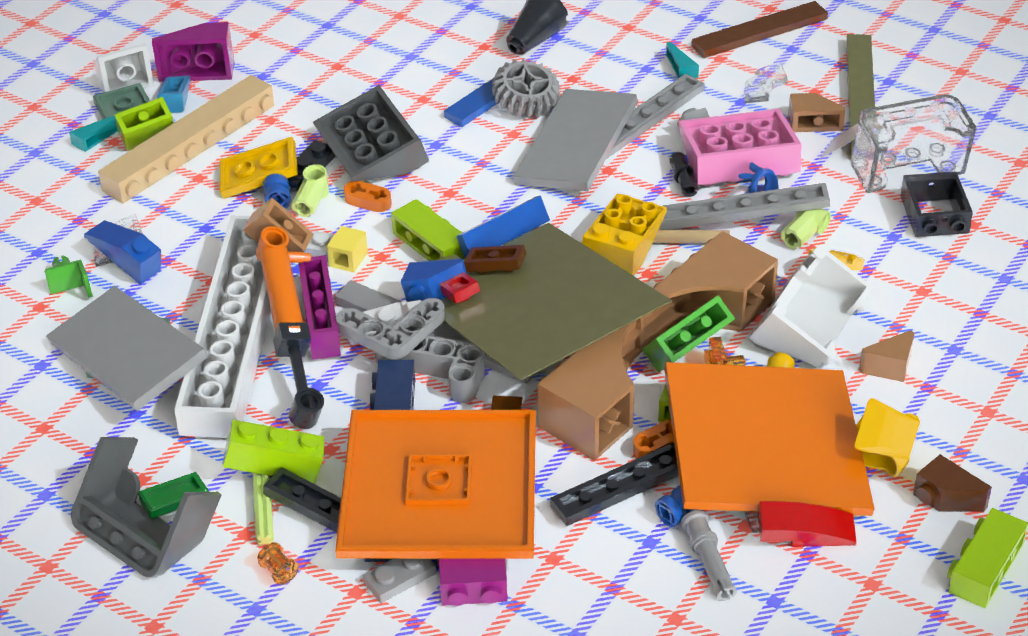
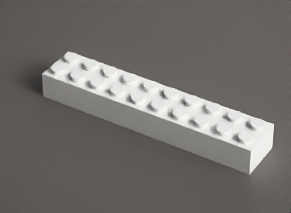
[174,215,271,438]

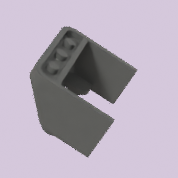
[71,437,222,577]

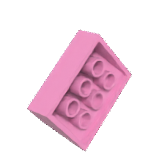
[679,108,802,186]

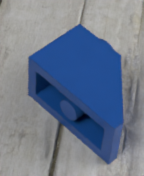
[401,259,467,302]

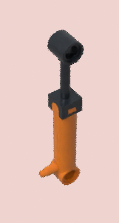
[255,226,324,429]

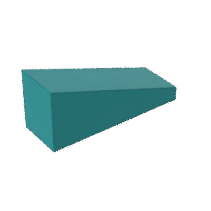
[666,42,699,78]
[69,115,118,152]

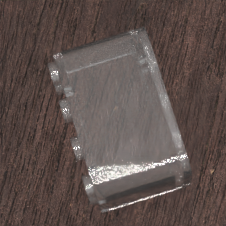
[851,94,977,193]

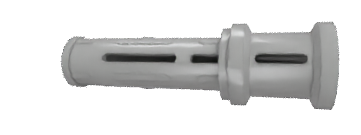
[680,510,737,601]

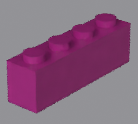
[298,255,341,360]

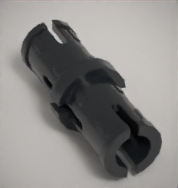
[669,152,699,197]

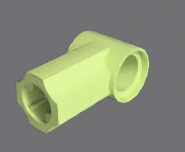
[291,165,330,218]
[781,208,831,250]

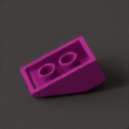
[152,22,235,82]

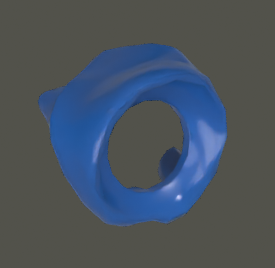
[738,162,779,194]

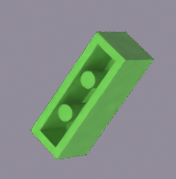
[642,295,735,373]

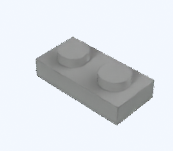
[363,558,436,604]

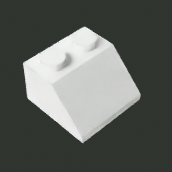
[94,43,154,93]

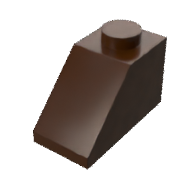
[913,454,992,512]

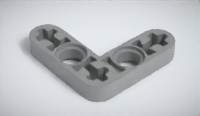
[336,298,445,360]

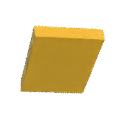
[219,136,298,199]

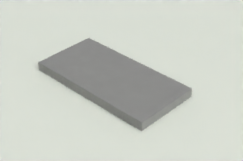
[513,89,638,191]
[46,285,208,411]

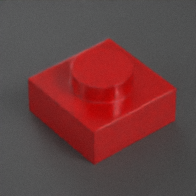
[439,272,480,304]

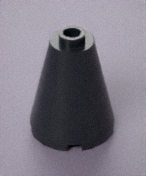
[506,0,569,55]

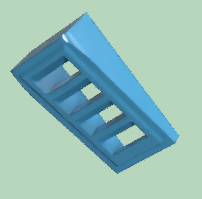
[157,76,191,113]

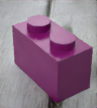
[439,559,508,606]

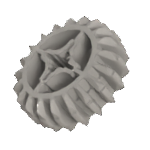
[492,58,560,119]

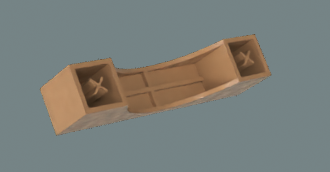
[537,231,778,461]

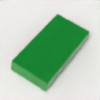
[138,472,209,519]

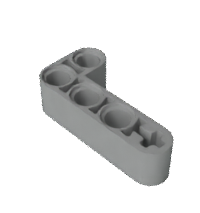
[374,332,485,403]

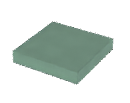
[93,83,150,119]

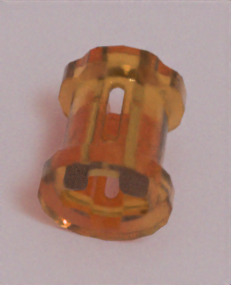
[257,542,299,585]

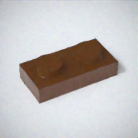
[464,245,526,273]

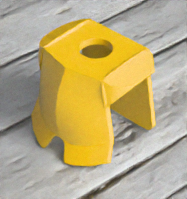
[854,398,920,478]

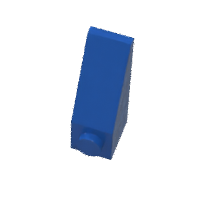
[84,220,161,285]

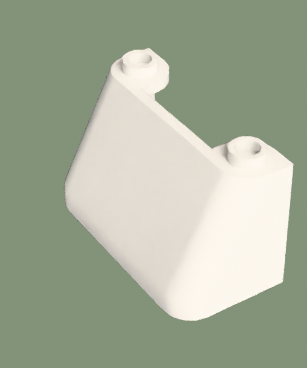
[748,245,873,366]

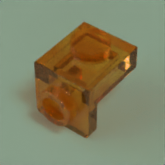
[704,336,746,366]

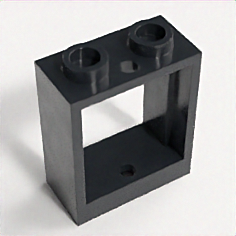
[900,171,973,237]

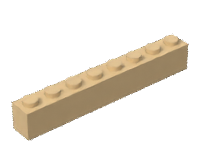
[98,75,275,204]

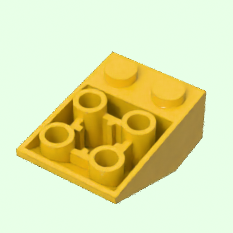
[582,193,667,276]

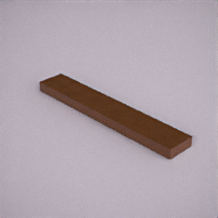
[691,1,828,58]

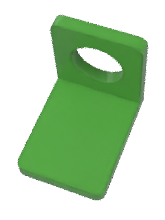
[44,255,93,298]

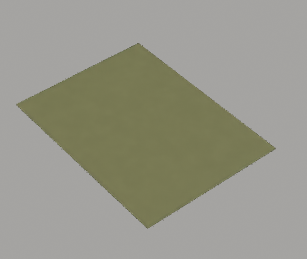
[441,223,672,381]

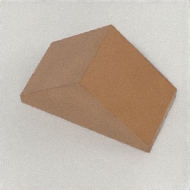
[859,330,915,382]

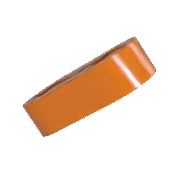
[344,181,392,212]
[633,419,674,459]

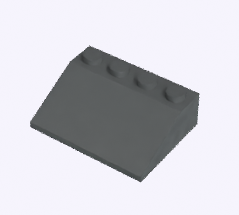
[313,85,430,182]

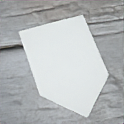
[819,119,873,160]

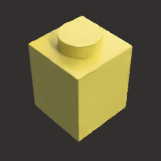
[327,226,368,273]

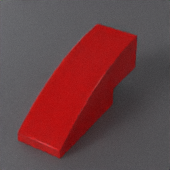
[758,501,857,547]

